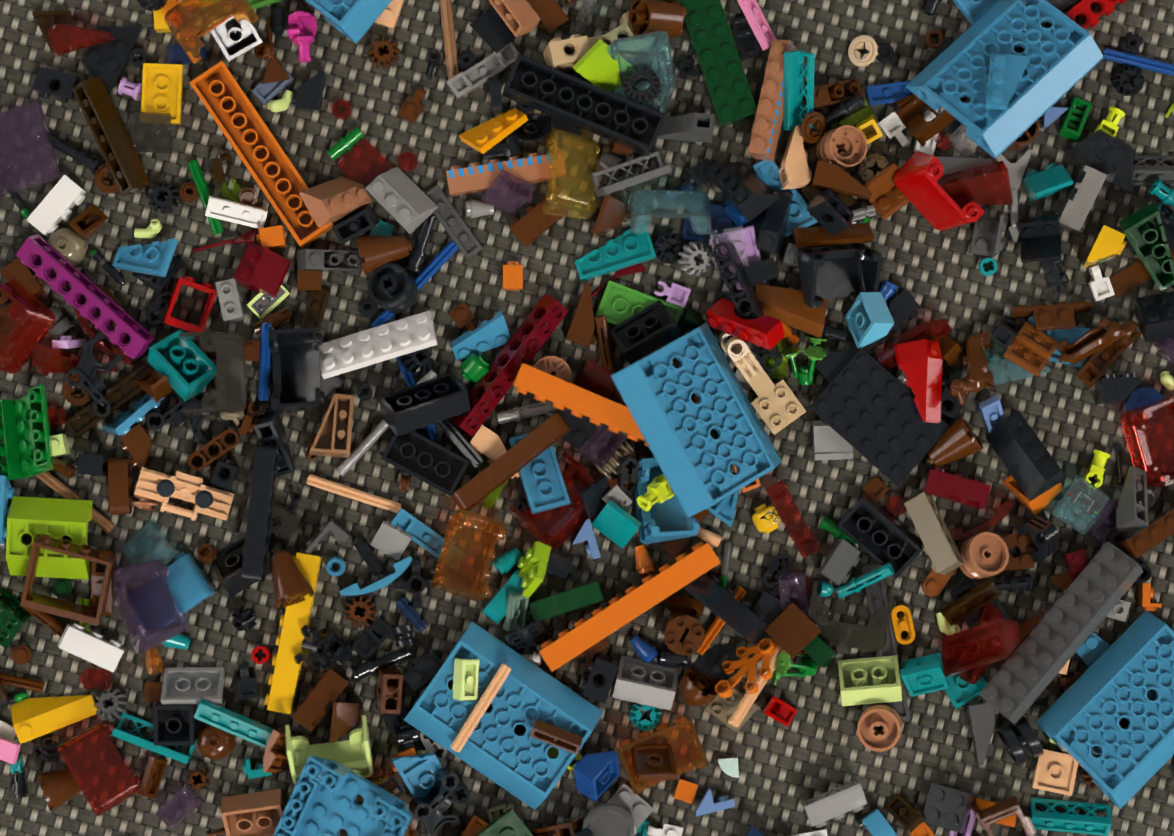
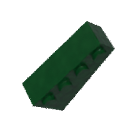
[1119,201,1174,292]

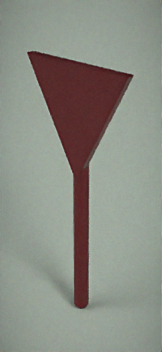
[192,228,258,252]
[591,263,647,298]

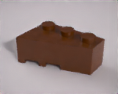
[291,667,350,732]

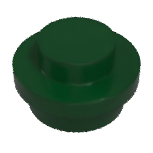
[52,578,73,598]

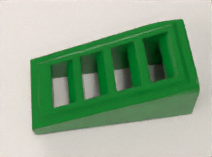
[1058,96,1093,142]

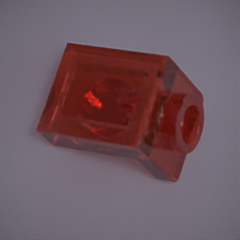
[80,668,112,690]

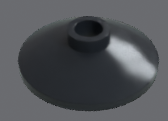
[512,115,551,142]

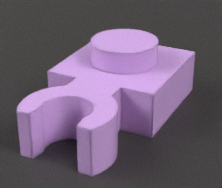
[654,281,691,308]
[52,335,87,349]

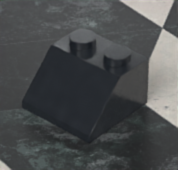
[153,702,197,746]

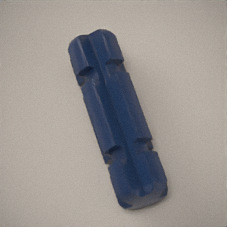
[396,597,428,632]

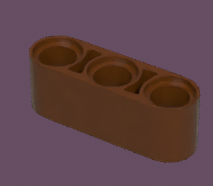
[188,430,241,471]
[108,457,132,515]

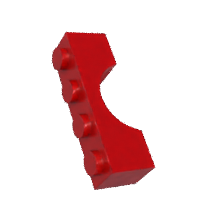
[706,298,785,350]

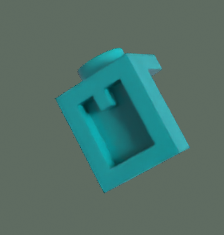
[243,757,274,779]

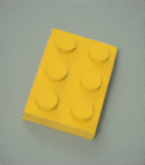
[140,63,184,125]

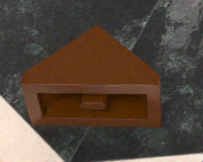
[69,205,108,240]
[931,331,966,372]
[136,370,172,403]

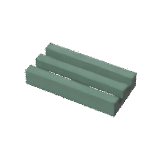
[504,592,529,632]

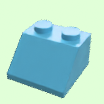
[844,292,894,348]

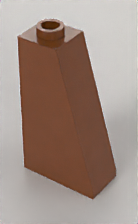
[754,284,827,337]

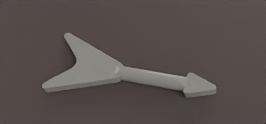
[996,149,1032,243]

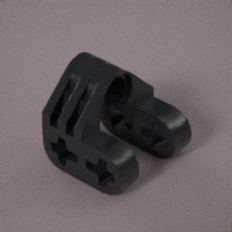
[1015,511,1063,563]

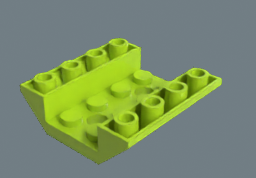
[6,496,93,580]

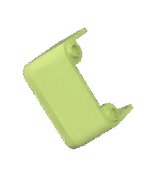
[285,715,373,785]

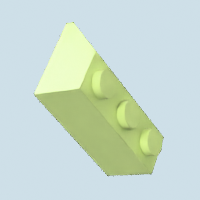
[838,655,902,706]

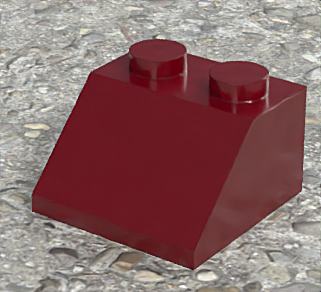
[233,243,291,297]

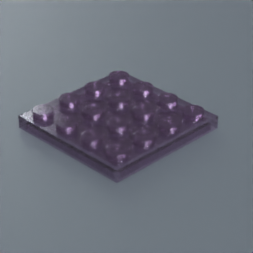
[0,102,61,197]

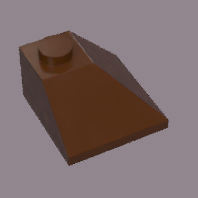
[592,195,630,238]
[330,700,364,743]

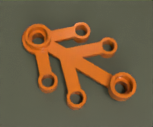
[715,638,777,698]

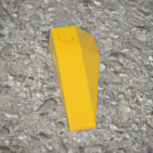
[10,695,98,744]

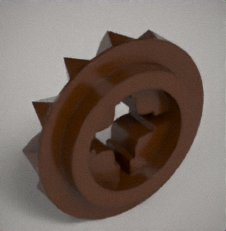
[799,111,826,143]
[95,163,119,194]
[63,374,92,406]

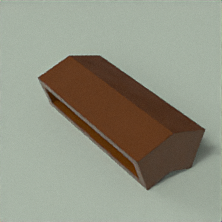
[530,718,583,754]

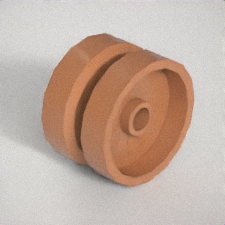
[958,532,1009,580]
[857,703,902,752]

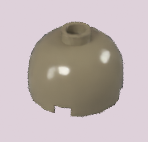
[47,228,87,266]

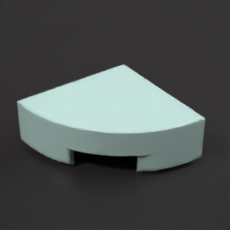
[718,757,739,778]

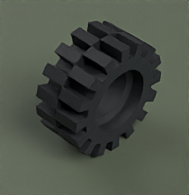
[623,66,662,106]

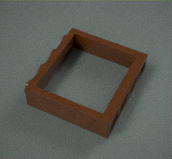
[20,534,116,626]

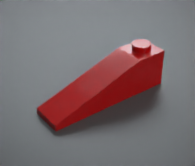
[894,339,942,423]

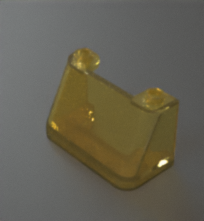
[543,129,599,219]

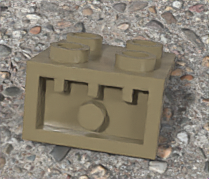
[706,672,765,732]

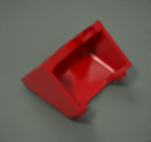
[893,151,985,231]

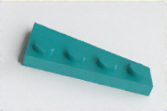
[575,220,656,282]

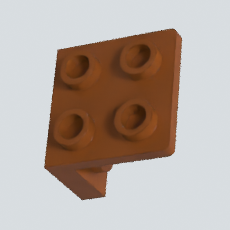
[863,163,910,220]

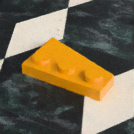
[459,108,528,154]

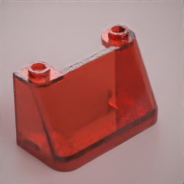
[1120,396,1174,487]
[57,722,142,816]

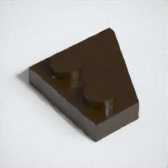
[32,11,72,51]

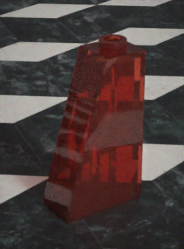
[937,161,1013,205]

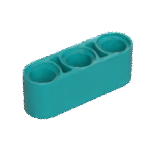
[482,568,523,625]

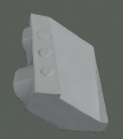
[812,420,854,461]

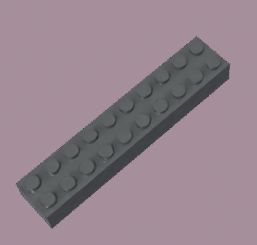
[979,541,1143,725]

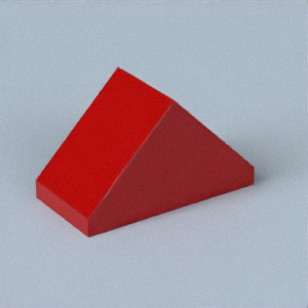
[761,694,798,727]

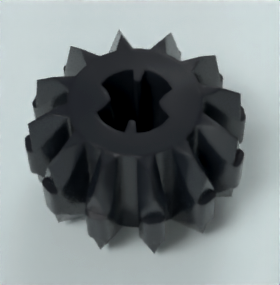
[147,180,181,214]
[399,348,434,377]

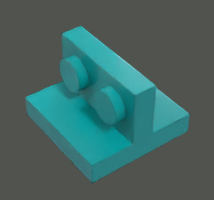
[900,653,949,697]

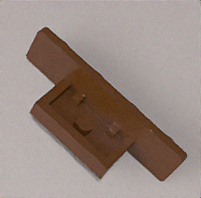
[1011,300,1092,331]

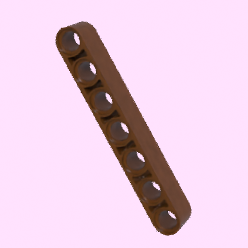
[451,413,570,513]

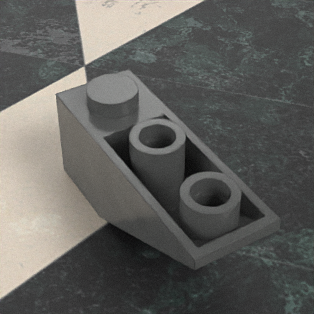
[656,113,714,143]
[297,249,361,272]

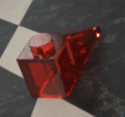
[47,23,114,56]

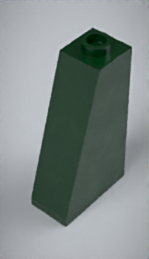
[527,581,603,621]

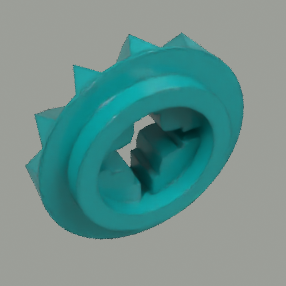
[630,703,662,731]

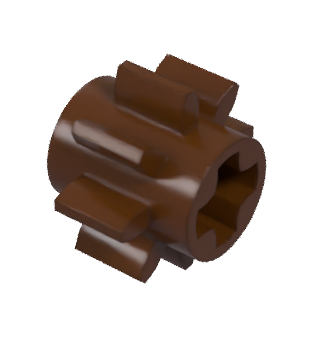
[186,766,212,792]

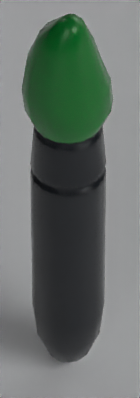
[4,180,31,219]
[0,692,28,707]

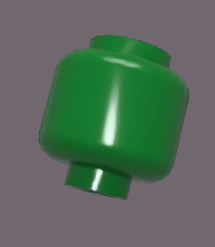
[461,353,490,382]

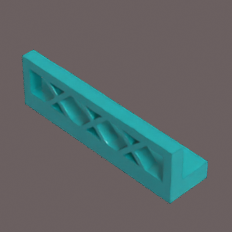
[783,49,815,131]
[193,699,273,748]
[112,712,197,764]
[1030,797,1112,836]

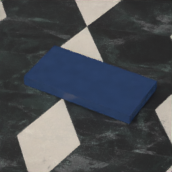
[682,200,765,251]

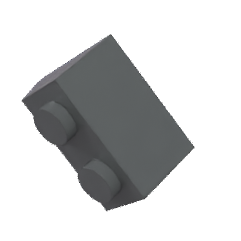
[818,539,861,585]

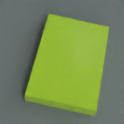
[573,38,636,93]

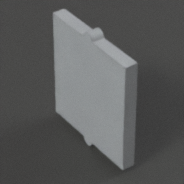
[370,521,413,561]

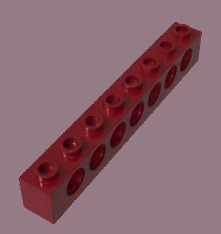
[449,293,569,437]

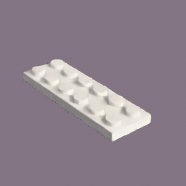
[320,310,438,379]

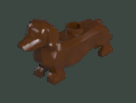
[1056,317,1139,364]
[950,329,993,406]

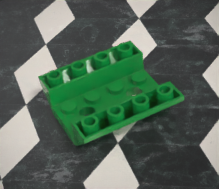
[0,385,54,480]

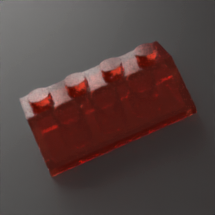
[941,618,1020,677]

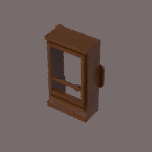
[896,94,971,147]
[976,796,1036,836]

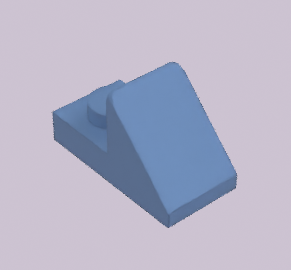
[1041,103,1068,129]
[977,395,1005,434]
[572,519,601,559]
[695,787,735,816]

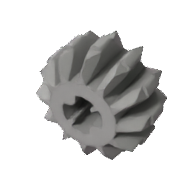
[677,242,712,276]

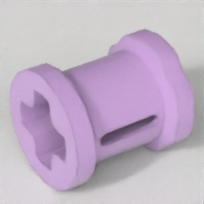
[118,77,142,100]

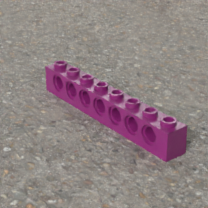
[16,234,155,359]

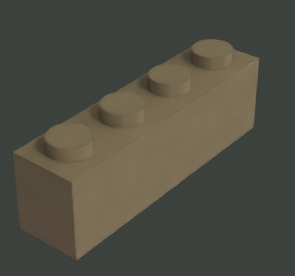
[904,492,965,575]

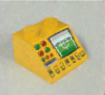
[1083,225,1127,268]

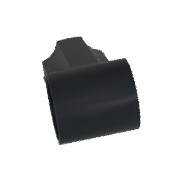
[483,135,521,159]

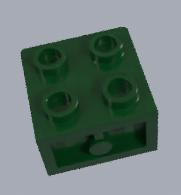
[0,588,33,648]

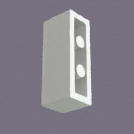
[26,175,86,237]
[58,623,124,673]

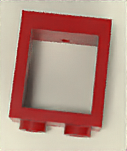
[162,275,217,336]

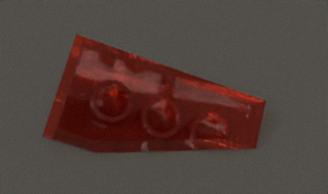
[32,343,118,376]

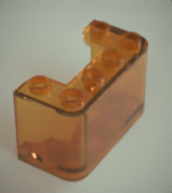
[164,0,260,64]
[431,509,506,602]
[616,716,709,795]

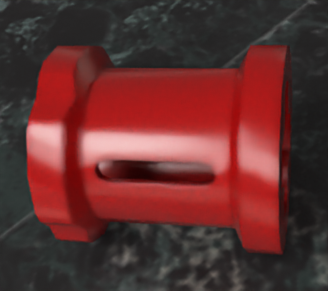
[251,646,271,664]

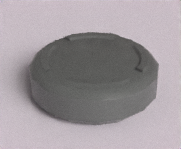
[582,803,637,836]

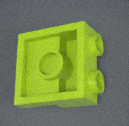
[518,541,551,598]

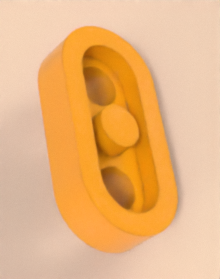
[890,605,915,645]

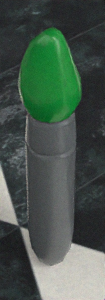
[719,540,731,588]

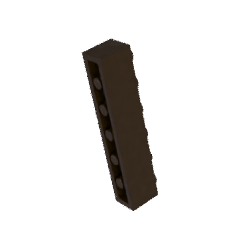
[72,77,151,196]

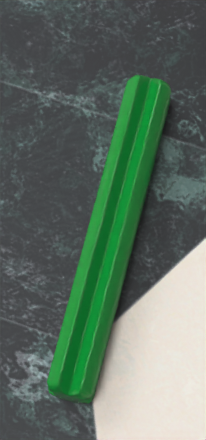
[188,159,224,235]

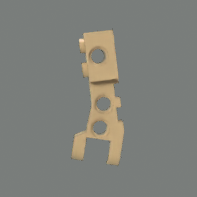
[543,11,657,73]
[719,332,806,435]

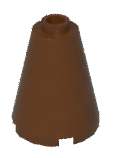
[357,235,413,275]
[926,416,983,467]
[270,549,314,608]
[36,766,95,812]

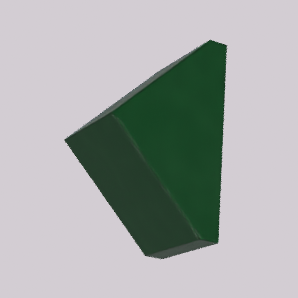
[803,635,838,668]

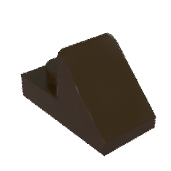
[884,793,924,833]

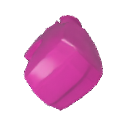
[287,10,317,63]

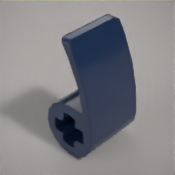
[167,39,207,64]

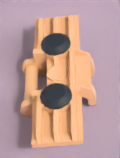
[134,467,234,521]

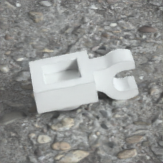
[879,111,910,148]
[1088,265,1115,302]
[647,823,683,836]

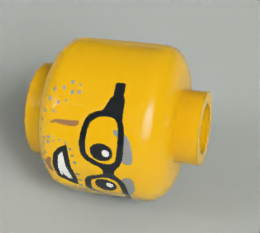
[751,504,781,534]

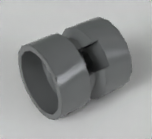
[37,305,75,340]

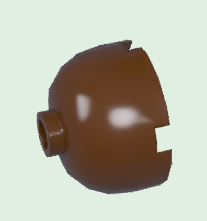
[679,668,718,707]
[197,723,237,760]

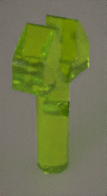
[221,181,242,202]

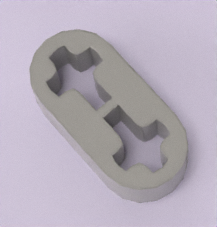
[420,732,447,761]

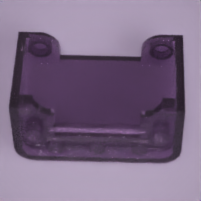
[113,558,188,654]

